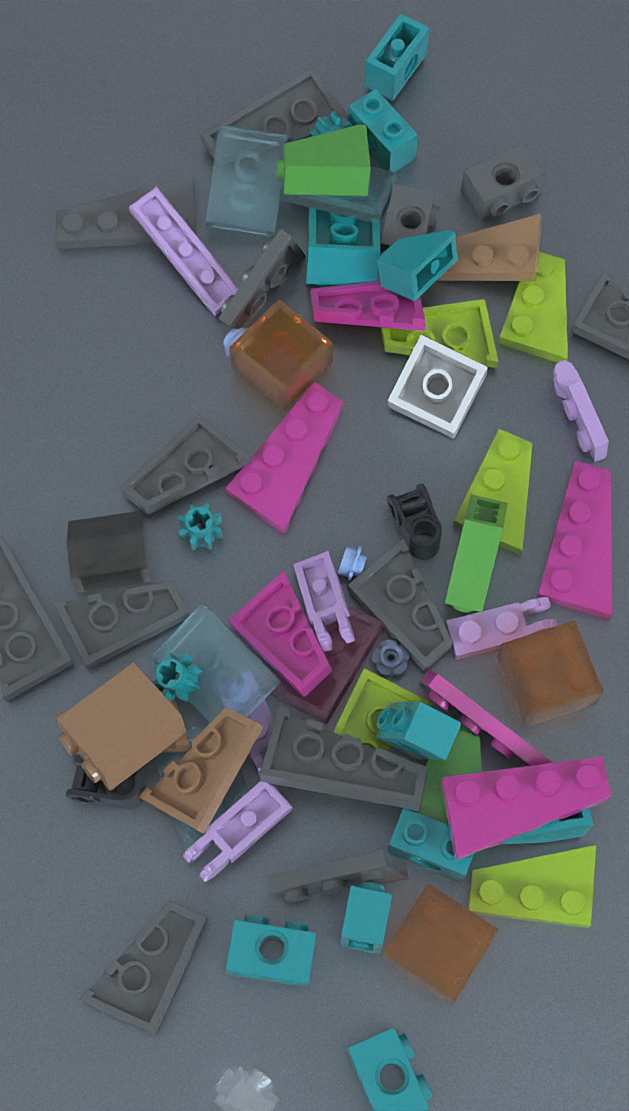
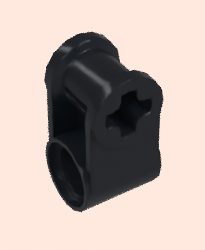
[387,483,442,560]
[66,756,146,809]

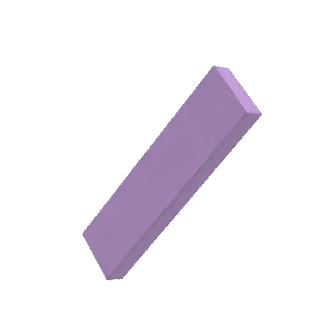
[129,186,239,318]

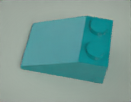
[306,195,380,286]

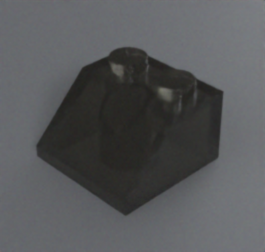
[67,511,152,593]

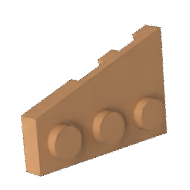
[437,214,542,281]
[139,707,263,834]

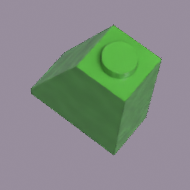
[276,124,371,196]
[445,494,508,613]
[409,724,482,825]

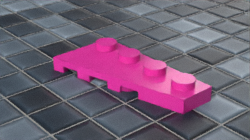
[225,382,343,535]
[536,461,612,620]
[420,669,553,767]
[441,757,611,862]

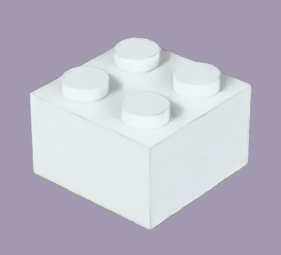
[388,335,488,439]

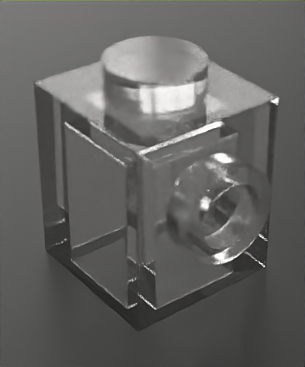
[213,1066,281,1111]

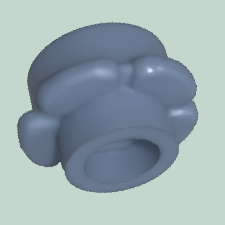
[372,640,410,677]

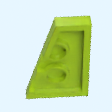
[498,252,568,363]
[380,299,499,368]
[453,429,533,556]
[332,668,433,751]
[468,845,596,928]

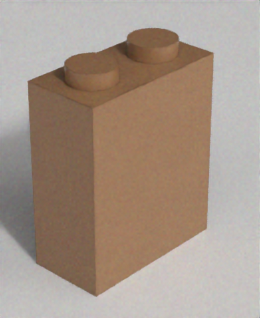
[56,662,187,791]

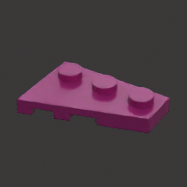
[310,281,426,331]
[227,571,332,697]

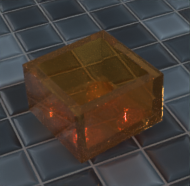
[229,299,333,410]
[497,620,604,728]
[382,883,499,1005]

